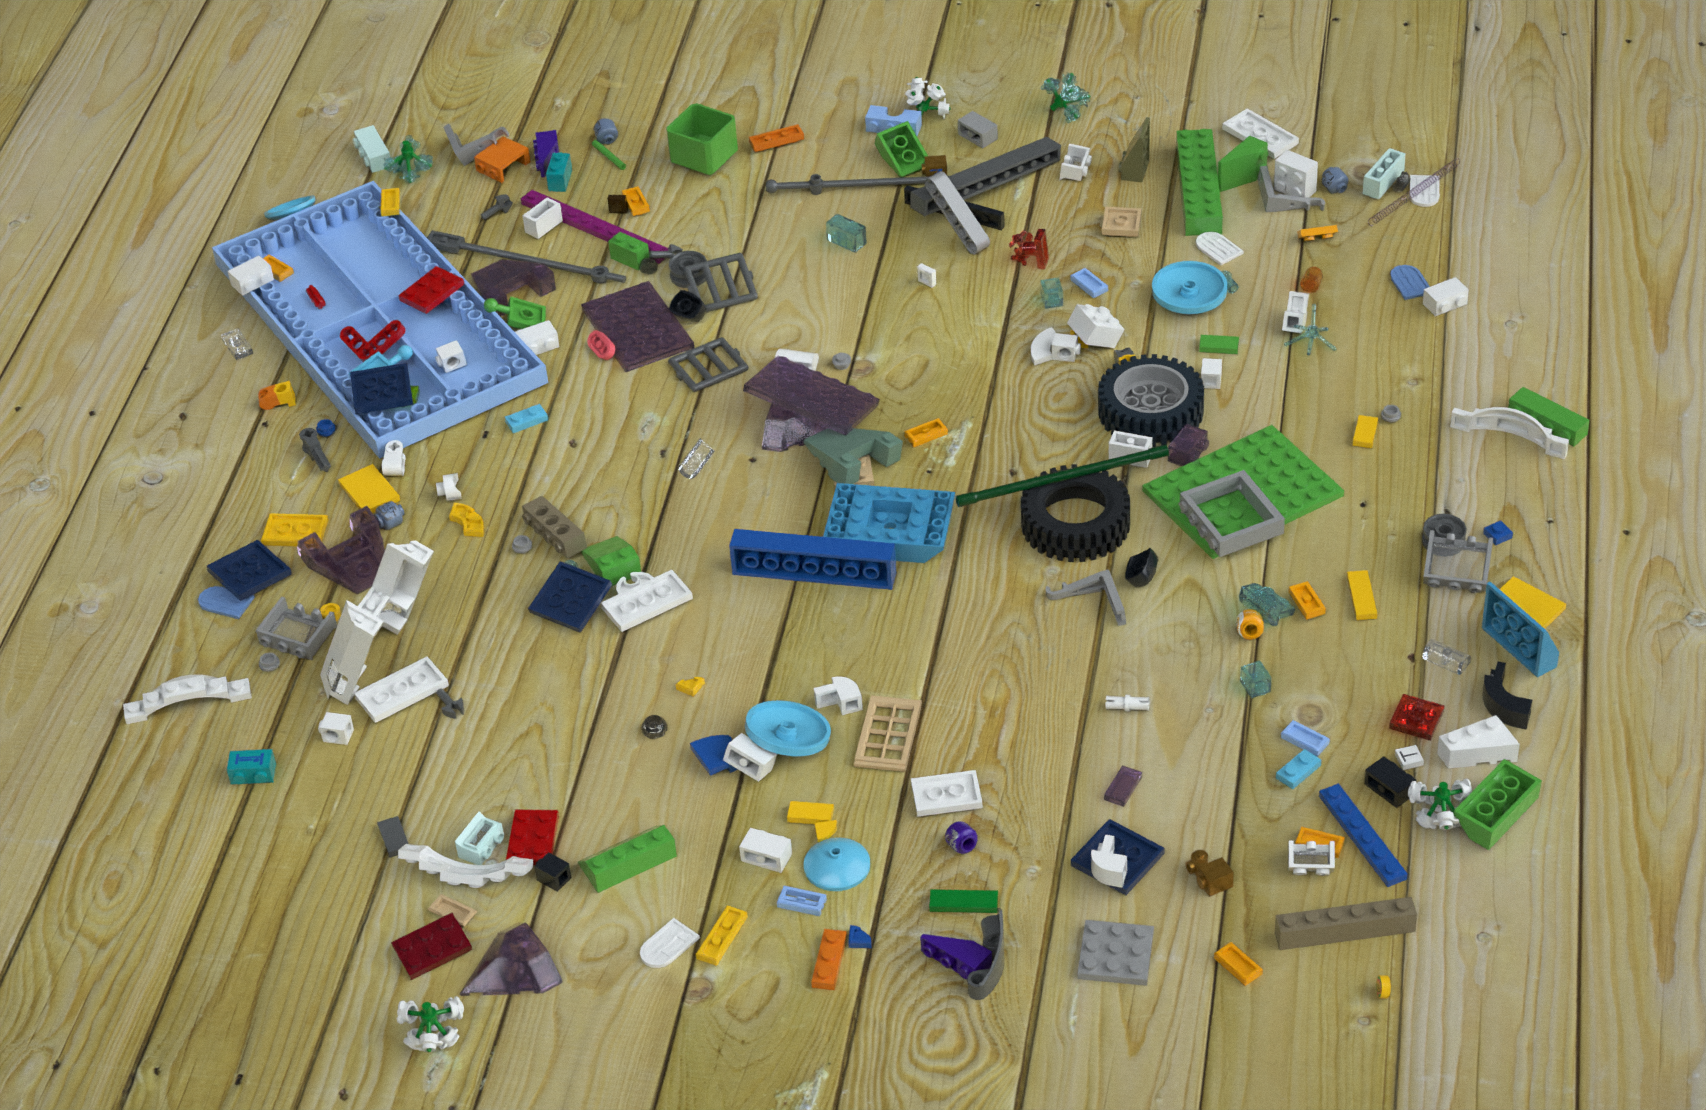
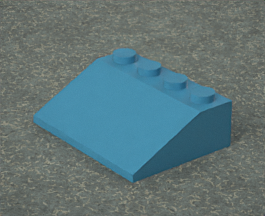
[1482,581,1559,678]

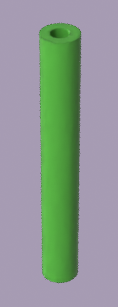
[592,140,626,170]

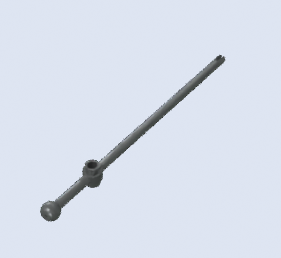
[766,174,931,195]

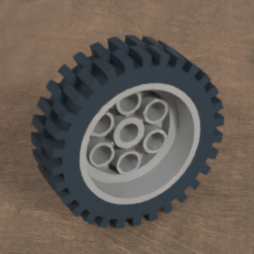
[1098,354,1204,447]

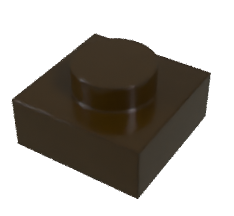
[607,195,628,214]

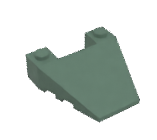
[804,426,903,484]

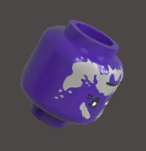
[945,821,978,854]

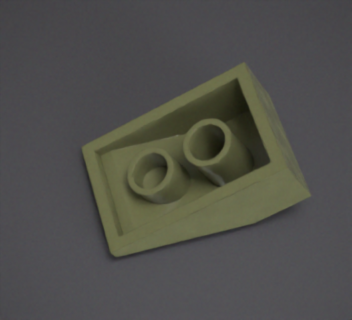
[1119,117,1150,182]

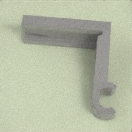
[443,124,509,166]
[1258,166,1325,212]
[1046,569,1126,626]

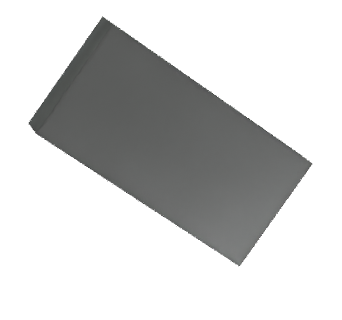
[377,816,409,858]

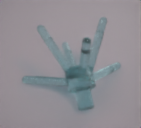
[1284,304,1336,356]

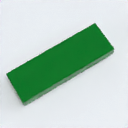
[929,889,998,913]

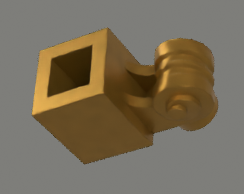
[1185,850,1234,897]

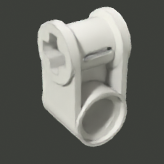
[382,440,406,476]

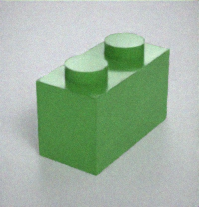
[608,232,650,271]

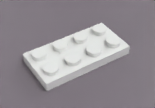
[1222,109,1299,159]
[354,657,449,723]

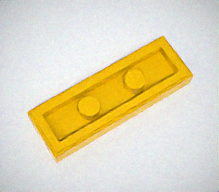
[1347,570,1377,620]
[696,905,748,966]

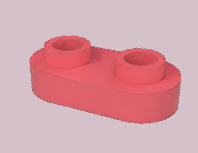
[587,330,615,360]

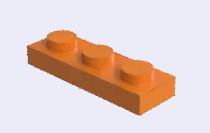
[749,124,804,152]
[811,929,847,990]

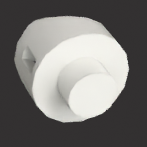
[436,473,462,501]

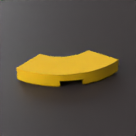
[449,502,485,537]

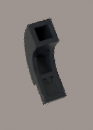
[1482,661,1533,730]

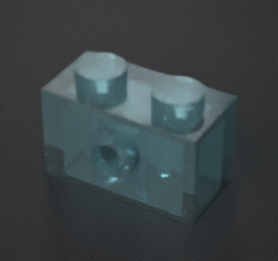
[826,214,867,253]

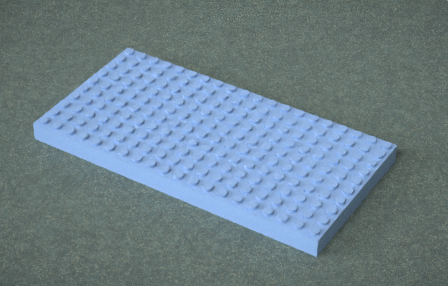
[212,181,548,459]

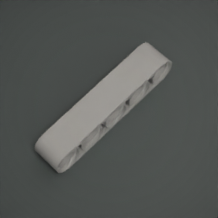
[925,171,990,255]

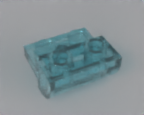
[1239,583,1296,626]

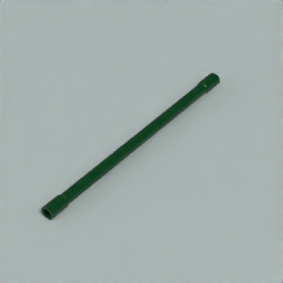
[955,444,1169,507]

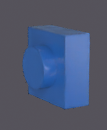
[1483,520,1513,545]

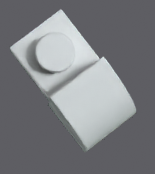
[1282,291,1309,333]
[814,677,863,715]
[1091,835,1127,887]

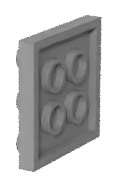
[1078,920,1154,986]

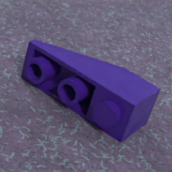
[533,130,559,178]
[920,934,992,979]

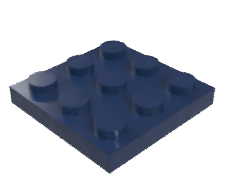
[350,363,413,414]
[206,540,292,601]
[528,561,612,633]
[1071,819,1165,895]

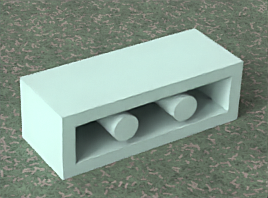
[353,125,391,173]
[1363,148,1406,199]

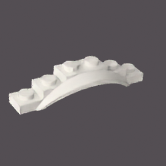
[1450,407,1569,459]
[123,675,252,724]
[398,844,533,888]

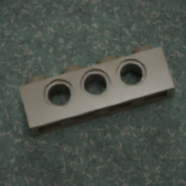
[522,496,587,558]

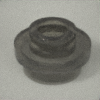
[640,258,658,275]

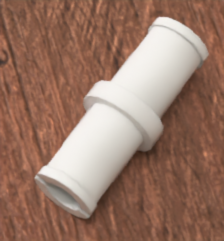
[1105,695,1150,712]

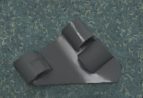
[967,907,1005,1000]

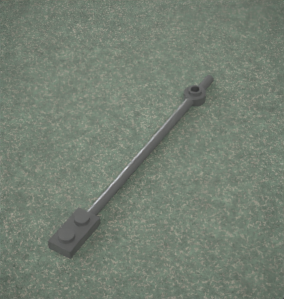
[427,230,626,283]

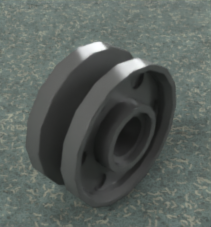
[668,251,707,288]
[1422,513,1467,557]

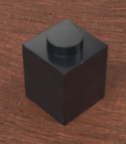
[534,852,572,892]

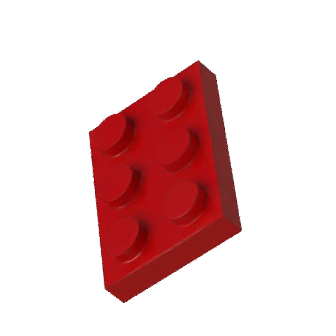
[398,266,464,314]
[506,809,559,865]

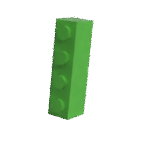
[1508,387,1590,447]

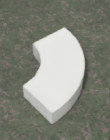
[1031,327,1056,365]

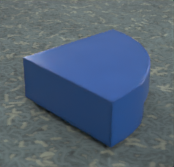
[848,925,872,948]

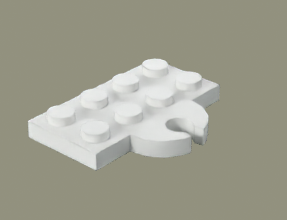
[601,570,693,632]

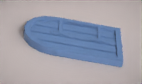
[1390,265,1430,300]
[198,586,255,619]

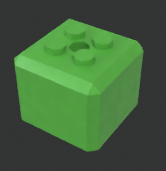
[666,103,738,176]

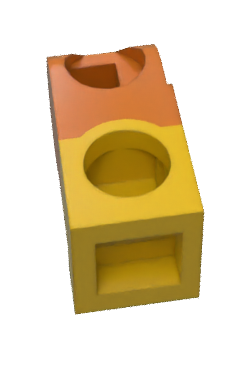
[258,381,296,410]

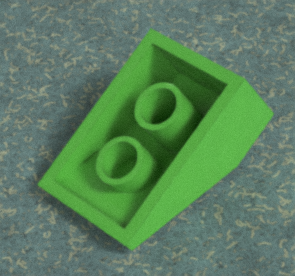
[874,121,928,178]
[1218,136,1268,192]
[581,536,641,586]

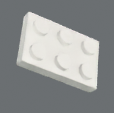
[911,770,983,817]

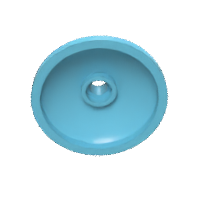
[264,195,316,221]
[804,838,870,891]

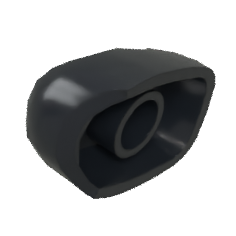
[668,290,707,322]
[1125,548,1159,587]

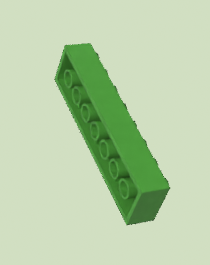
[1176,129,1223,236]

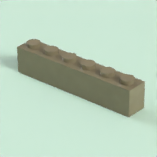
[1275,897,1417,950]

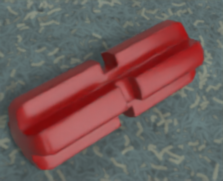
[305,285,326,309]

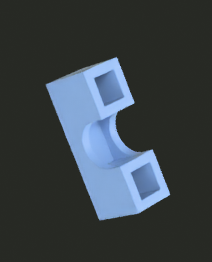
[865,105,922,136]

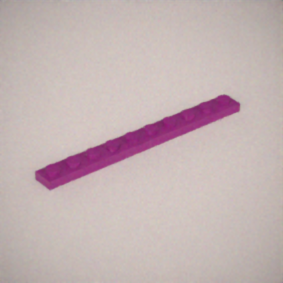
[521,190,668,264]

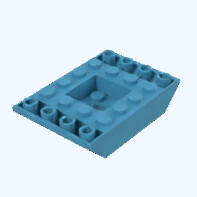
[823,483,955,563]

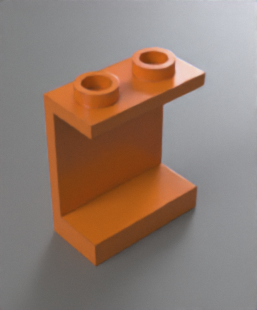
[474,136,531,183]

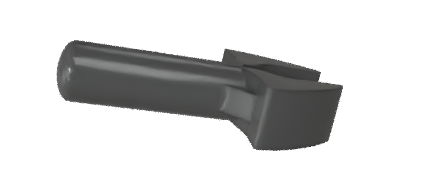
[481,194,513,220]
[649,244,683,259]
[436,688,464,719]

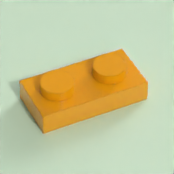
[622,186,650,216]
[1297,225,1338,241]
[1288,581,1326,620]

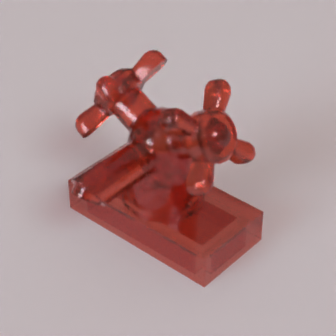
[1009,229,1049,270]

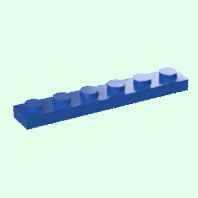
[1319,783,1408,887]

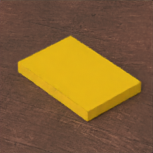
[338,464,400,517]
[261,513,329,547]
[1500,576,1566,629]

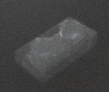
[221,328,253,360]

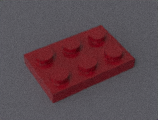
[391,912,473,980]

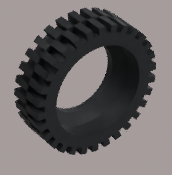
[1021,464,1130,562]

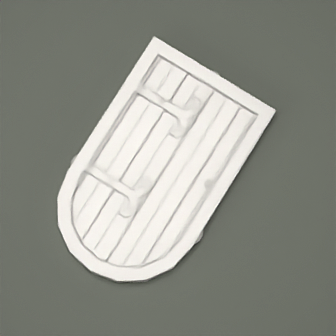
[1409,175,1440,207]
[1196,232,1244,266]
[640,918,700,968]

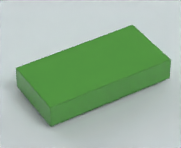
[1199,335,1239,354]

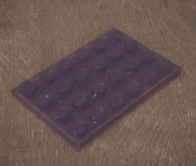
[581,281,694,372]
[743,355,880,435]

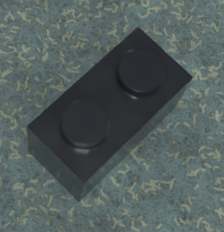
[1364,756,1416,808]

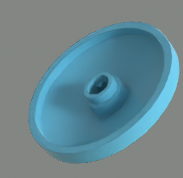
[1152,261,1227,314]
[745,700,831,756]

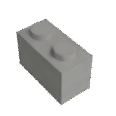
[958,111,998,148]

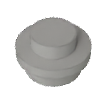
[832,353,851,370]
[1381,405,1401,422]
[512,535,532,553]
[259,652,280,672]

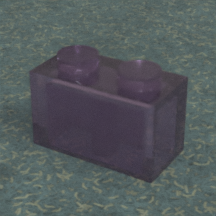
[1168,424,1209,466]

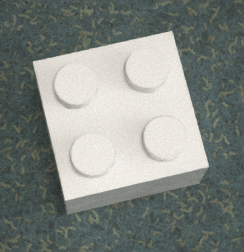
[1274,150,1318,198]
[1067,304,1125,348]

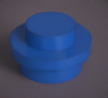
[316,419,336,437]

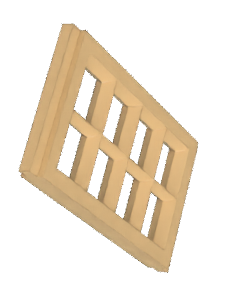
[854,695,922,772]

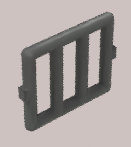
[683,253,758,312]
[668,337,749,392]

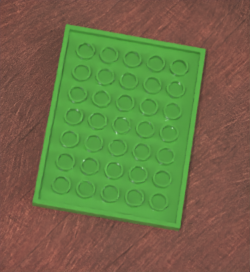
[1142,425,1344,559]

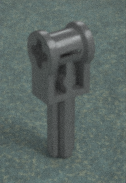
[299,428,331,472]

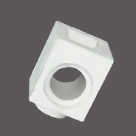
[1052,333,1081,362]
[435,340,467,373]
[1201,358,1222,389]
[318,712,354,745]

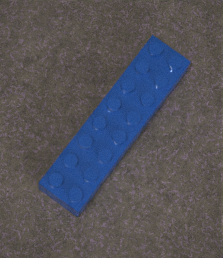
[729,529,897,590]

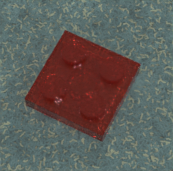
[1389,694,1445,741]

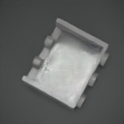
[1423,530,1493,593]
[256,597,337,660]

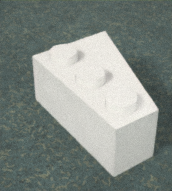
[1437,715,1520,769]

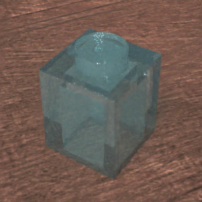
[1040,278,1063,309]
[1240,661,1272,698]

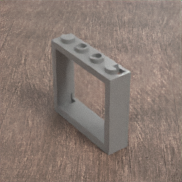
[1178,470,1285,557]

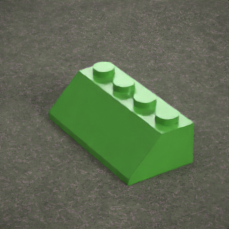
[1454,759,1542,850]
[578,825,677,893]

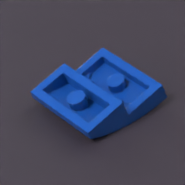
[690,735,738,776]

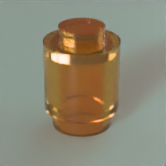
[1300,267,1323,293]

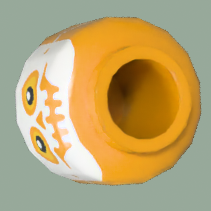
[1236,609,1264,640]

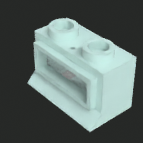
[455,812,504,865]

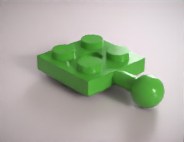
[483,296,546,329]

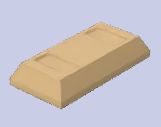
[428,894,477,928]

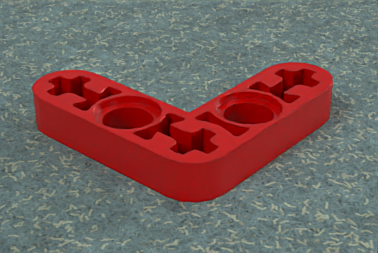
[340,320,405,362]

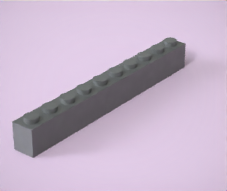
[910,137,1061,216]

